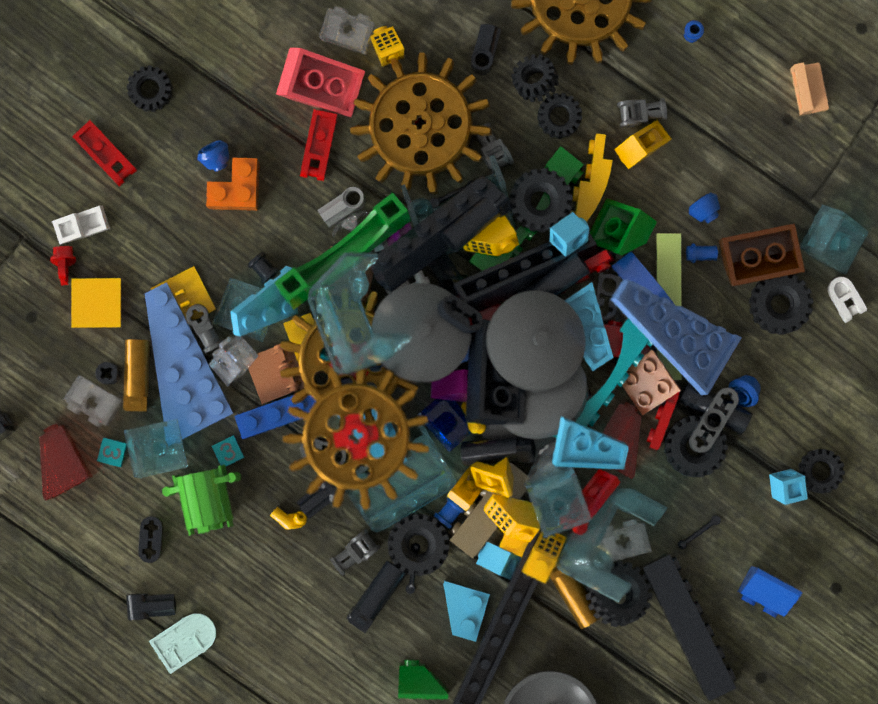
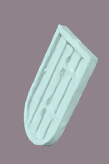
[149,613,216,674]

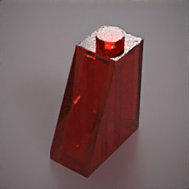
[601,402,641,479]
[39,423,92,501]

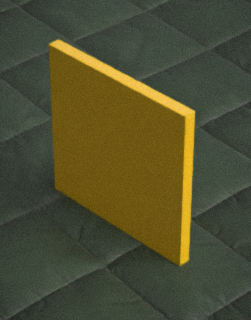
[151,266,216,324]
[71,278,121,328]

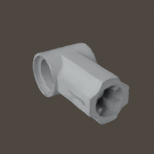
[318,187,366,228]

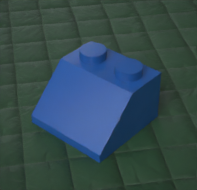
[737,566,802,618]

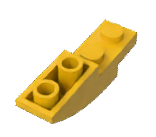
[571,134,613,222]

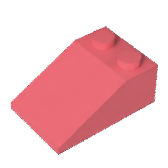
[276,48,365,117]

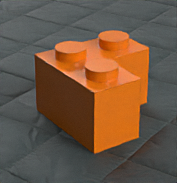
[206,158,259,211]

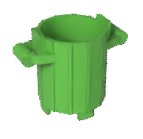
[162,465,241,535]

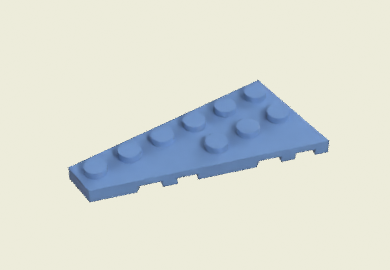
[611,280,742,395]
[145,282,234,447]

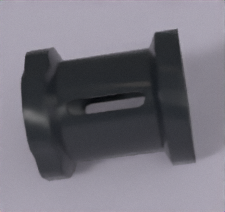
[247,252,279,284]
[95,362,120,384]

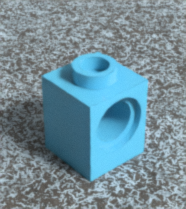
[550,212,589,257]
[769,469,807,505]
[476,542,521,579]

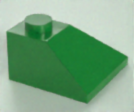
[589,198,657,256]
[398,659,448,700]

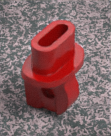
[50,246,76,286]

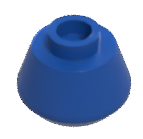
[197,140,229,172]
[689,192,721,224]
[728,375,761,407]

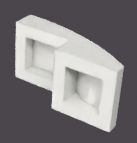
[52,206,110,244]

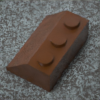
[719,224,805,287]

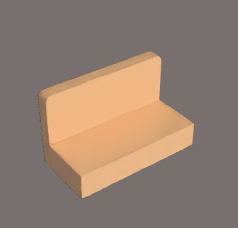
[790,62,829,116]

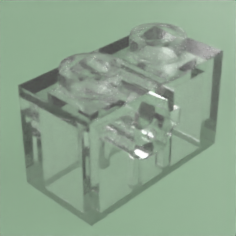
[319,7,375,55]
[209,336,259,387]
[63,375,123,427]
[594,519,651,564]

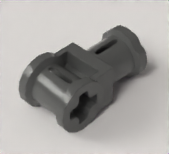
[617,98,667,128]
[472,122,514,175]
[186,304,224,353]
[329,528,381,576]

